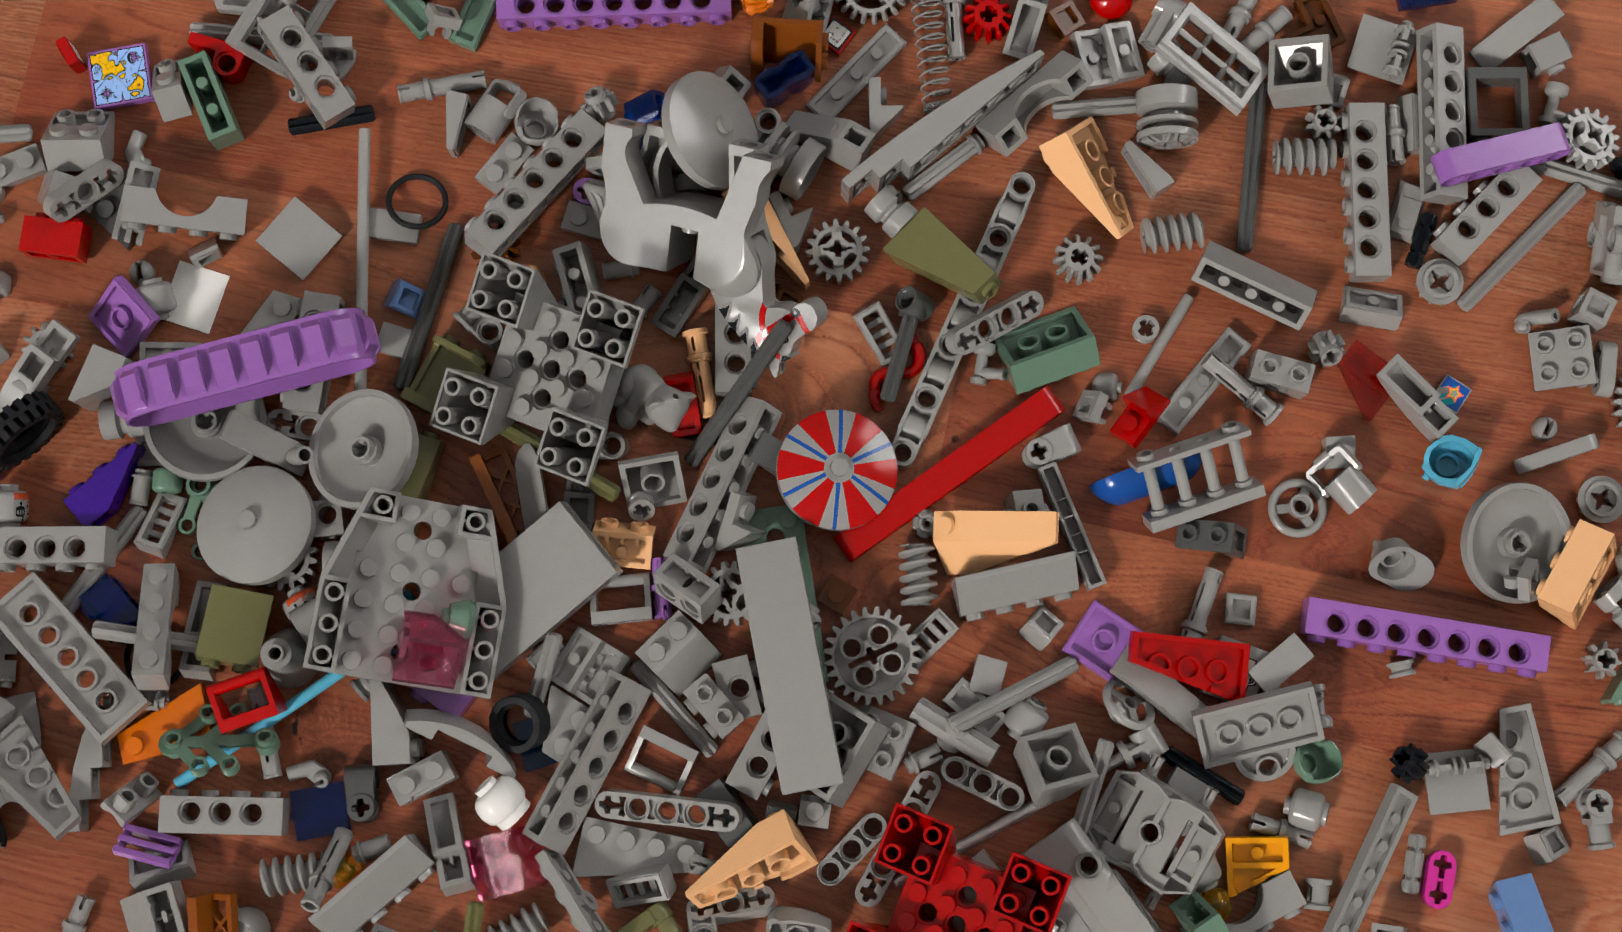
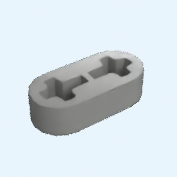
[1591,341,1618,398]

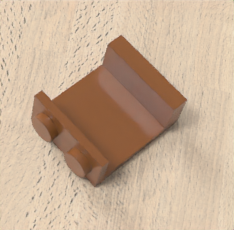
[751,17,829,82]

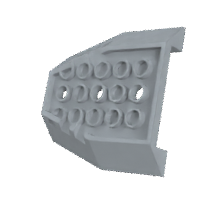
[302,487,507,699]

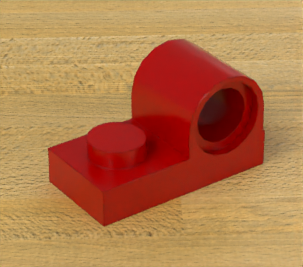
[187,31,253,85]
[663,371,702,438]

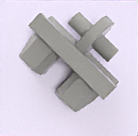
[100,771,163,827]

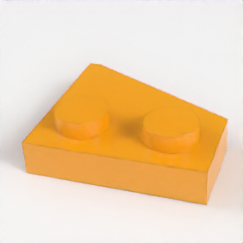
[1225,836,1290,897]

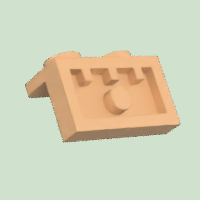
[592,517,656,570]

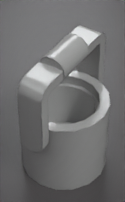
[464,79,527,144]
[1306,444,1378,515]

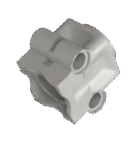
[1587,201,1622,285]

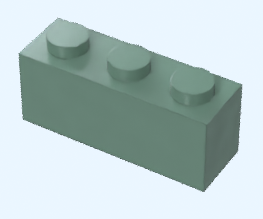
[177,50,245,151]

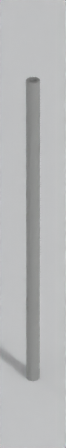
[354,128,371,391]

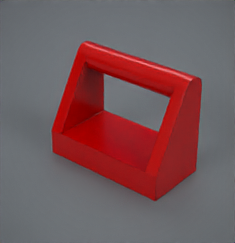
[206,666,288,734]

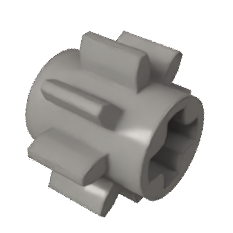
[580,86,619,123]
[1304,105,1342,142]
[1307,329,1346,368]
[1580,641,1622,680]

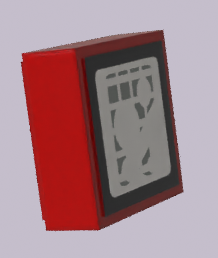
[825,15,856,57]
[55,36,88,74]

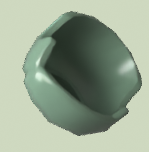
[1293,740,1343,784]

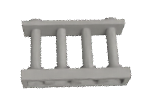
[1127,421,1266,534]

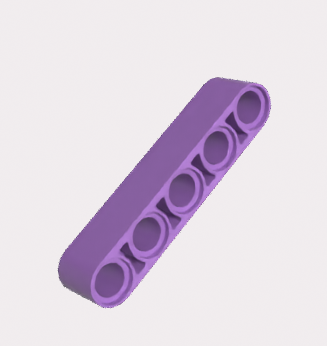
[1430,123,1572,187]

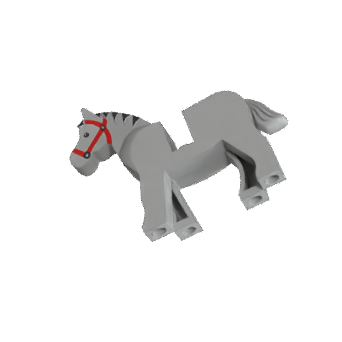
[583,118,828,378]

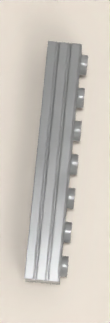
[1036,461,1107,591]

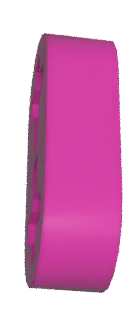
[1421,850,1457,909]

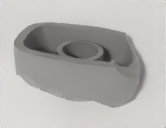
[766,906,832,932]

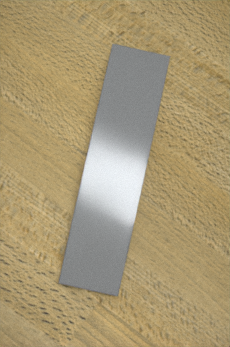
[1109,645,1207,739]
[69,705,112,832]

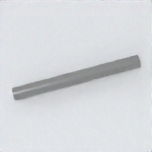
[1124,294,1194,395]

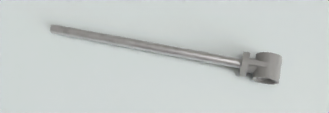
[892,722,1169,888]

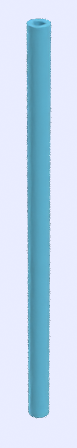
[173,673,345,789]

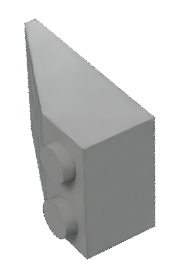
[370,680,425,766]

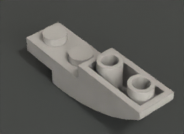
[0,319,81,413]

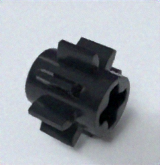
[1389,743,1430,784]

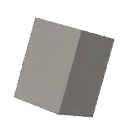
[618,451,688,509]

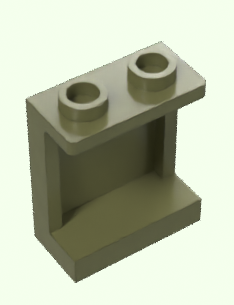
[400,334,491,415]
[195,584,274,674]

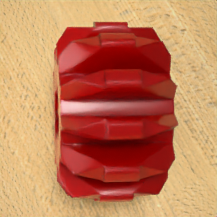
[963,0,1013,45]

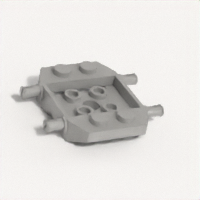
[1087,753,1226,910]

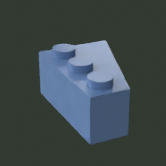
[1488,873,1554,932]

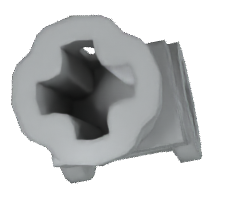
[1575,788,1617,850]

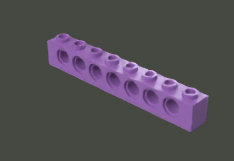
[496,0,732,32]
[1298,597,1551,678]

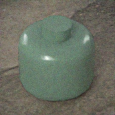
[152,466,184,494]

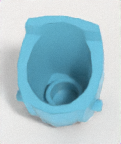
[1421,434,1482,490]

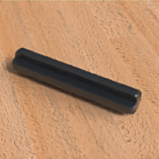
[288,104,376,136]
[1162,746,1245,805]

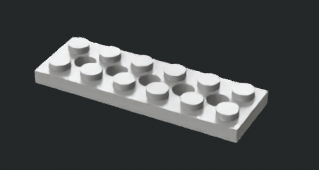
[0,571,152,746]

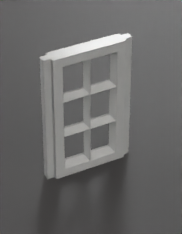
[225,0,337,79]
[1155,2,1268,116]

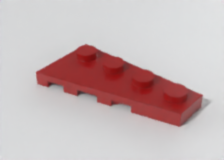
[1127,631,1251,701]

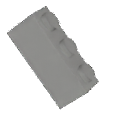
[810,692,890,808]

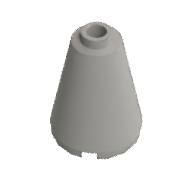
[260,627,318,688]

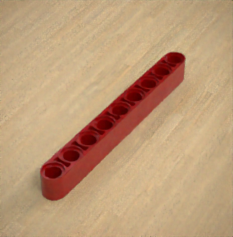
[833,385,1066,563]

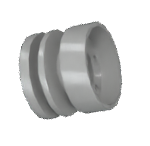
[1135,83,1199,150]
[764,122,827,201]

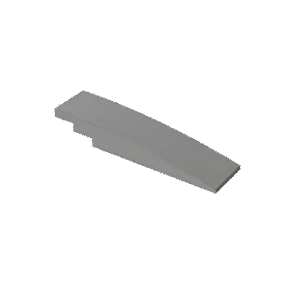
[840,49,1044,204]
[735,536,844,795]

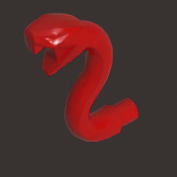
[868,334,927,413]

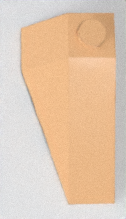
[1039,116,1134,239]
[721,189,810,291]
[933,510,1059,575]
[685,809,819,909]

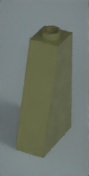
[883,207,1003,304]
[399,430,446,536]

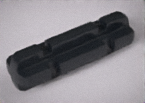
[1405,212,1438,269]

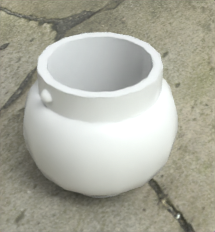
[475,775,531,831]

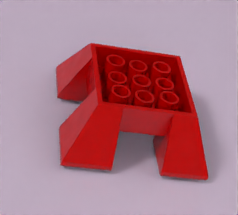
[846,802,1073,932]

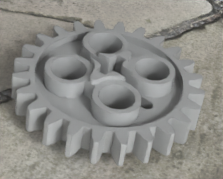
[824,606,923,705]

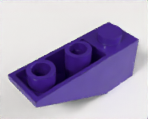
[63,442,146,526]

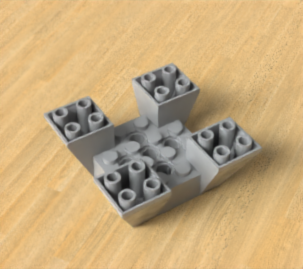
[429,251,646,487]

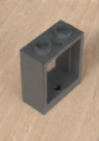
[1465,67,1530,144]

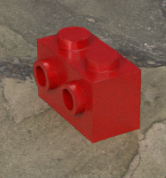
[18,212,93,264]

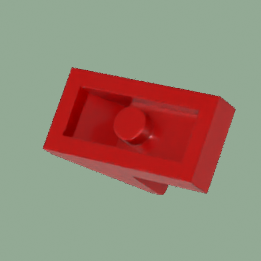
[1110,386,1171,449]

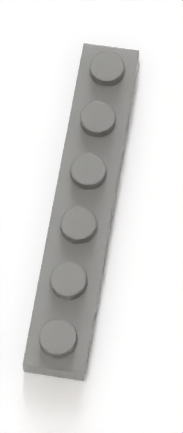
[1322,783,1419,932]

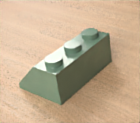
[993,306,1101,395]

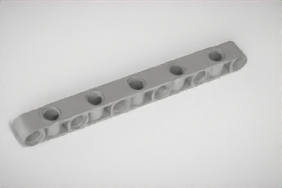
[892,172,1036,470]

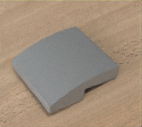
[1069,21,1145,91]
[256,196,342,280]
[551,626,633,705]

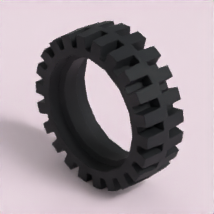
[0,391,65,472]

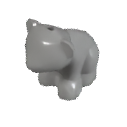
[613,364,696,432]

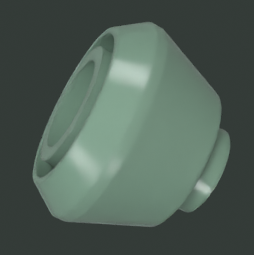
[440,599,476,642]

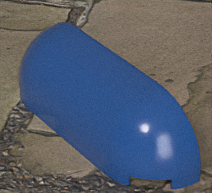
[1089,453,1202,506]

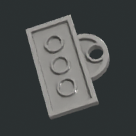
[1190,681,1325,782]

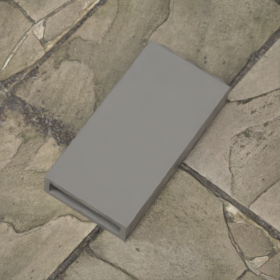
[494,501,623,681]

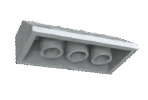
[951,551,1079,622]
[308,834,436,932]

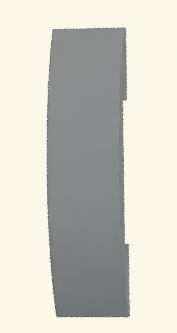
[404,709,516,778]

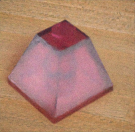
[392,610,467,689]

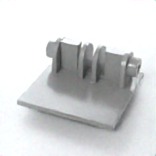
[1346,13,1416,85]
[1528,324,1597,392]
[861,703,916,781]
[1424,749,1491,815]

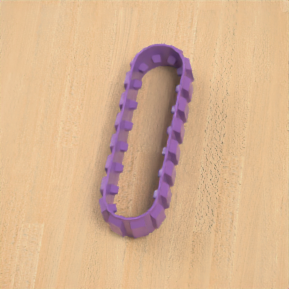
[110,308,381,427]

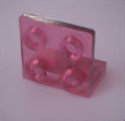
[465,825,549,902]

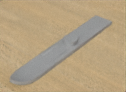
[515,443,548,530]

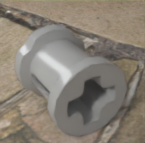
[1303,877,1333,911]

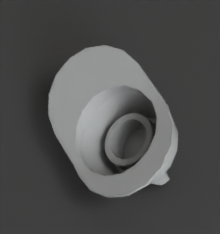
[1368,537,1435,591]

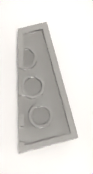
[1498,703,1562,836]
[0,715,82,841]
[573,816,705,877]

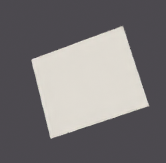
[163,261,230,334]

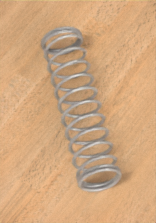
[910,0,953,115]

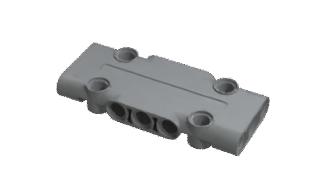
[1003,817,1162,932]

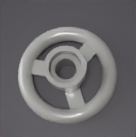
[1268,478,1327,538]
[1102,678,1155,730]

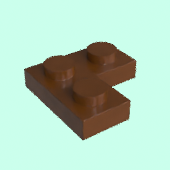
[1280,0,1346,49]

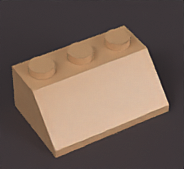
[1535,519,1617,630]

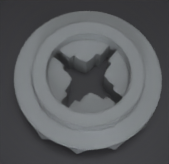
[1415,258,1464,306]
[1576,476,1622,524]

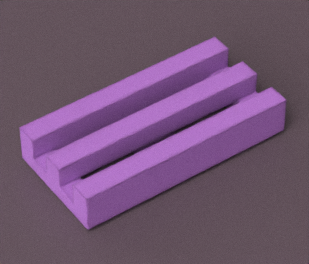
[112,823,184,870]

